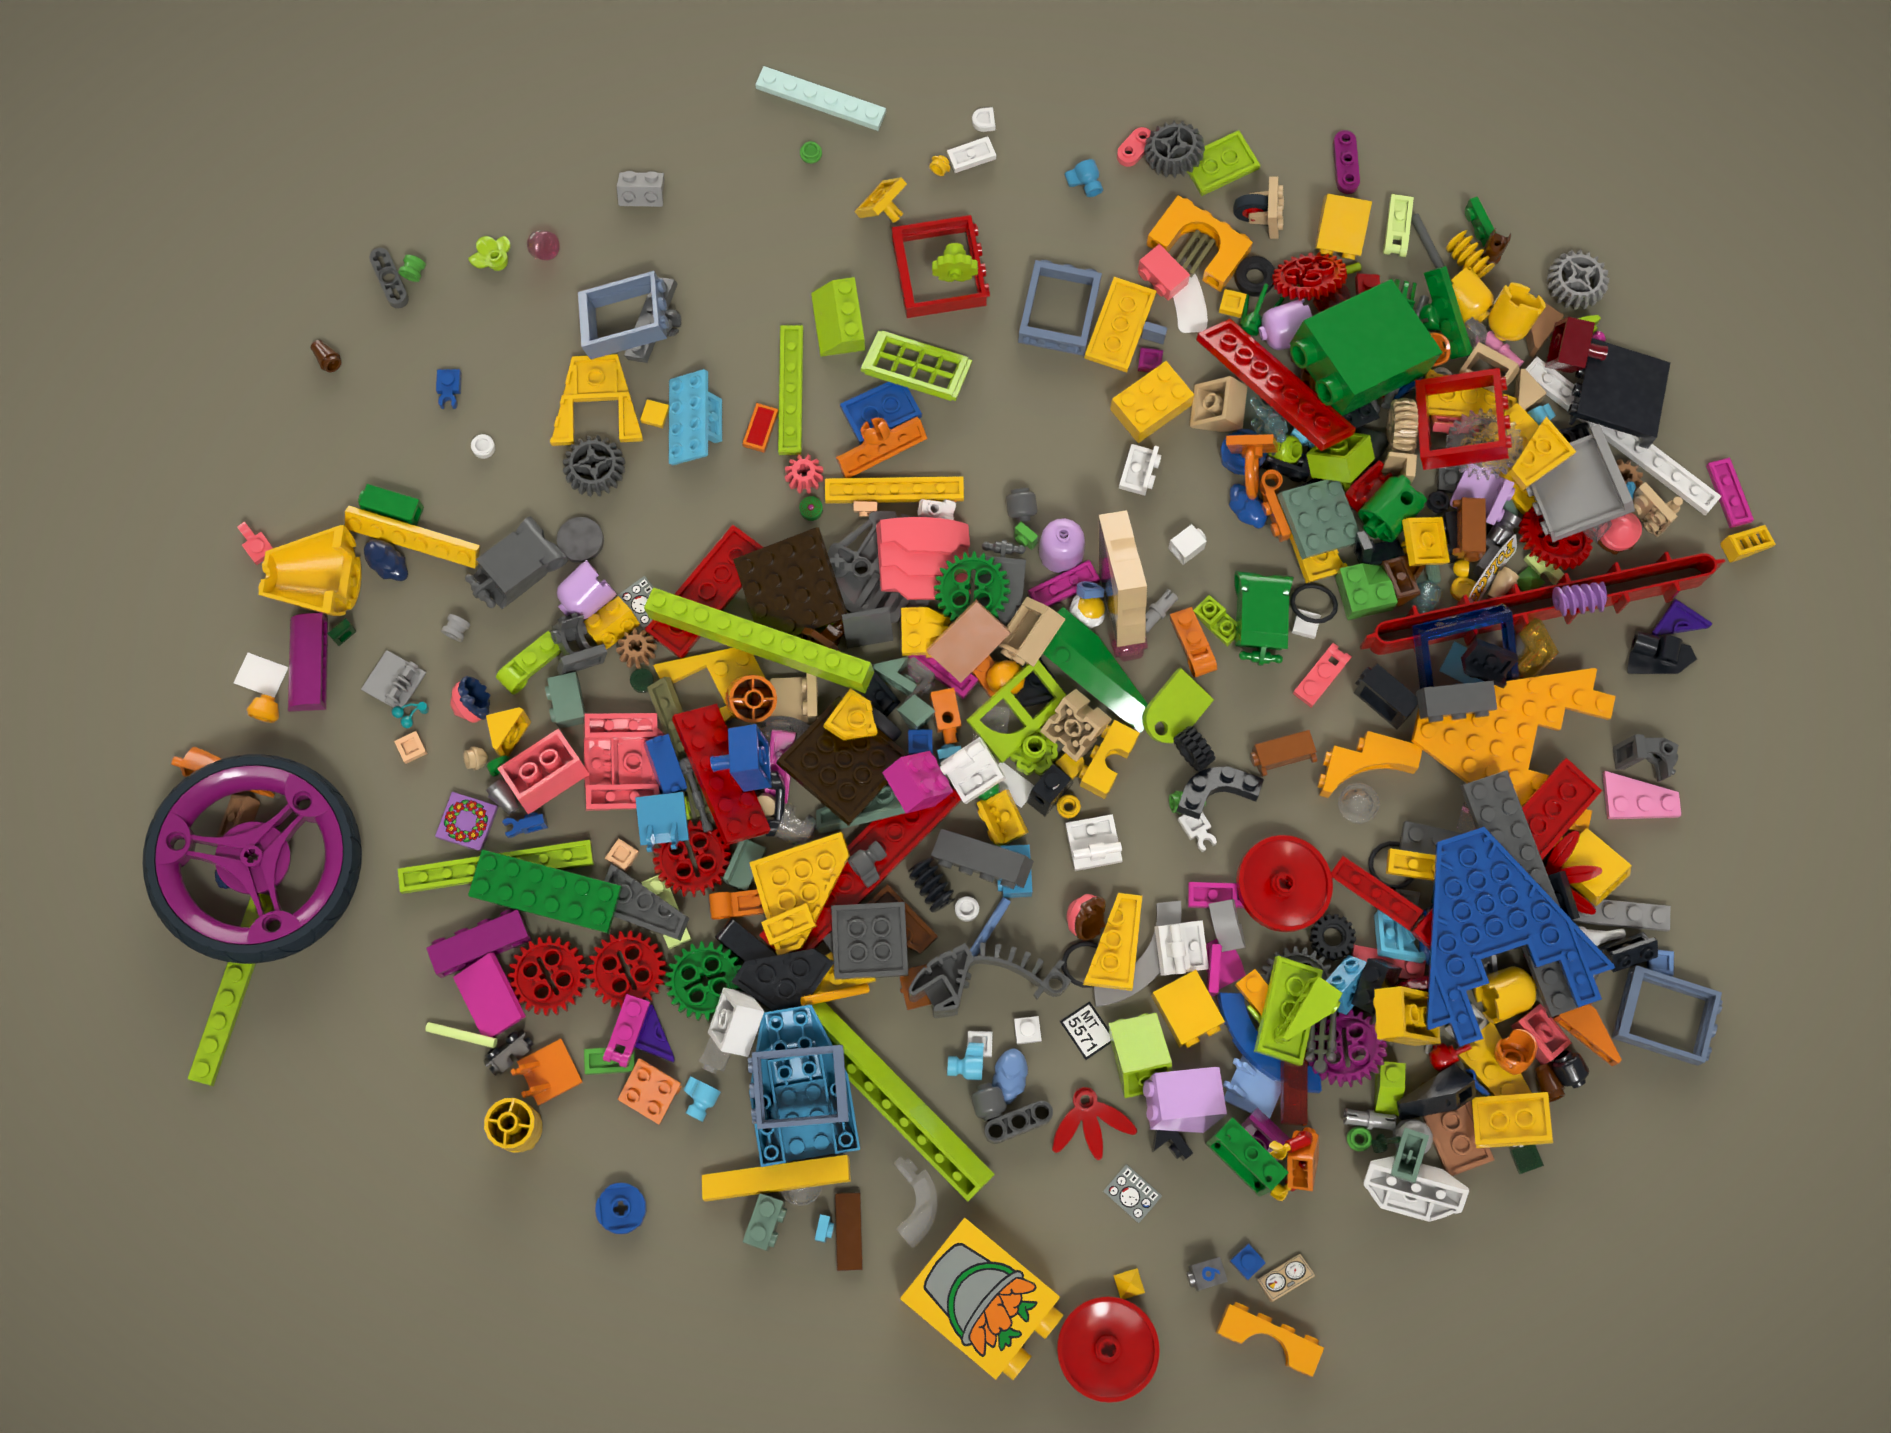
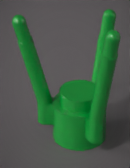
[1239,284,1285,336]

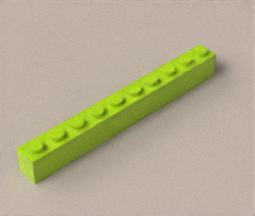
[644,587,874,693]
[812,1002,995,1201]

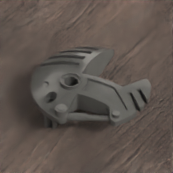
[828,511,930,623]

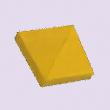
[1113,1268,1145,1299]

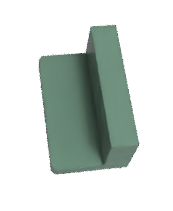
[723,839,767,891]

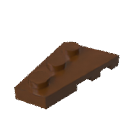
[867,884,938,954]

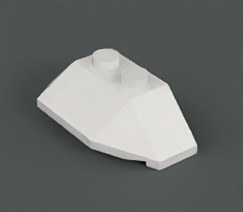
[1363,1156,1469,1222]

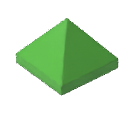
[1517,566,1545,592]

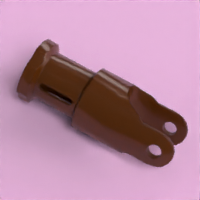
[1481,228,1511,265]

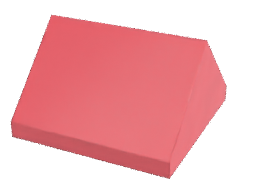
[1511,1003,1572,1065]

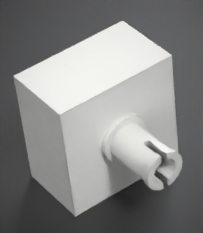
[708,987,764,1057]

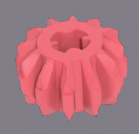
[785,454,823,494]

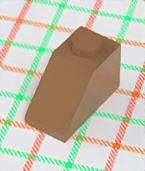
[1526,303,1564,358]

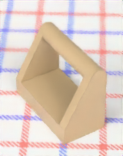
[1459,342,1520,394]

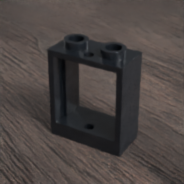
[1354,663,1418,730]

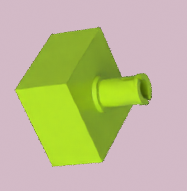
[1307,433,1375,492]

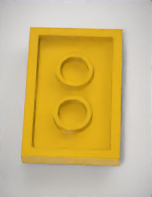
[1472,1092,1553,1148]

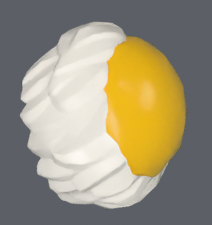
[1069,595,1105,629]

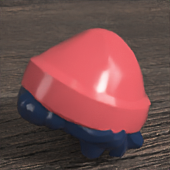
[450,676,491,723]

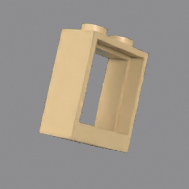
[998,597,1065,667]

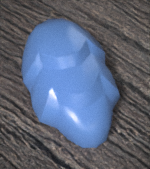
[992,1048,1028,1105]

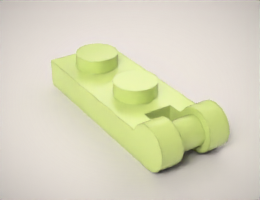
[1383,194,1414,257]

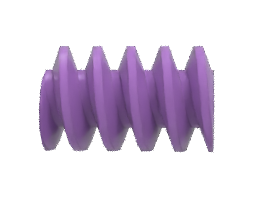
[1552,582,1607,616]

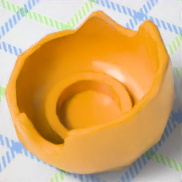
[986,660,1026,695]

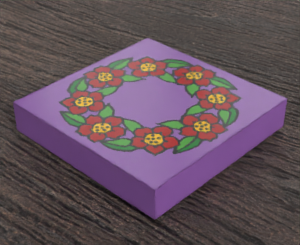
[435,792,498,852]

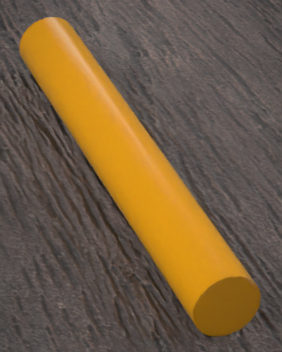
[800,983,870,1006]

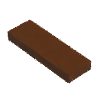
[835,1193,863,1271]

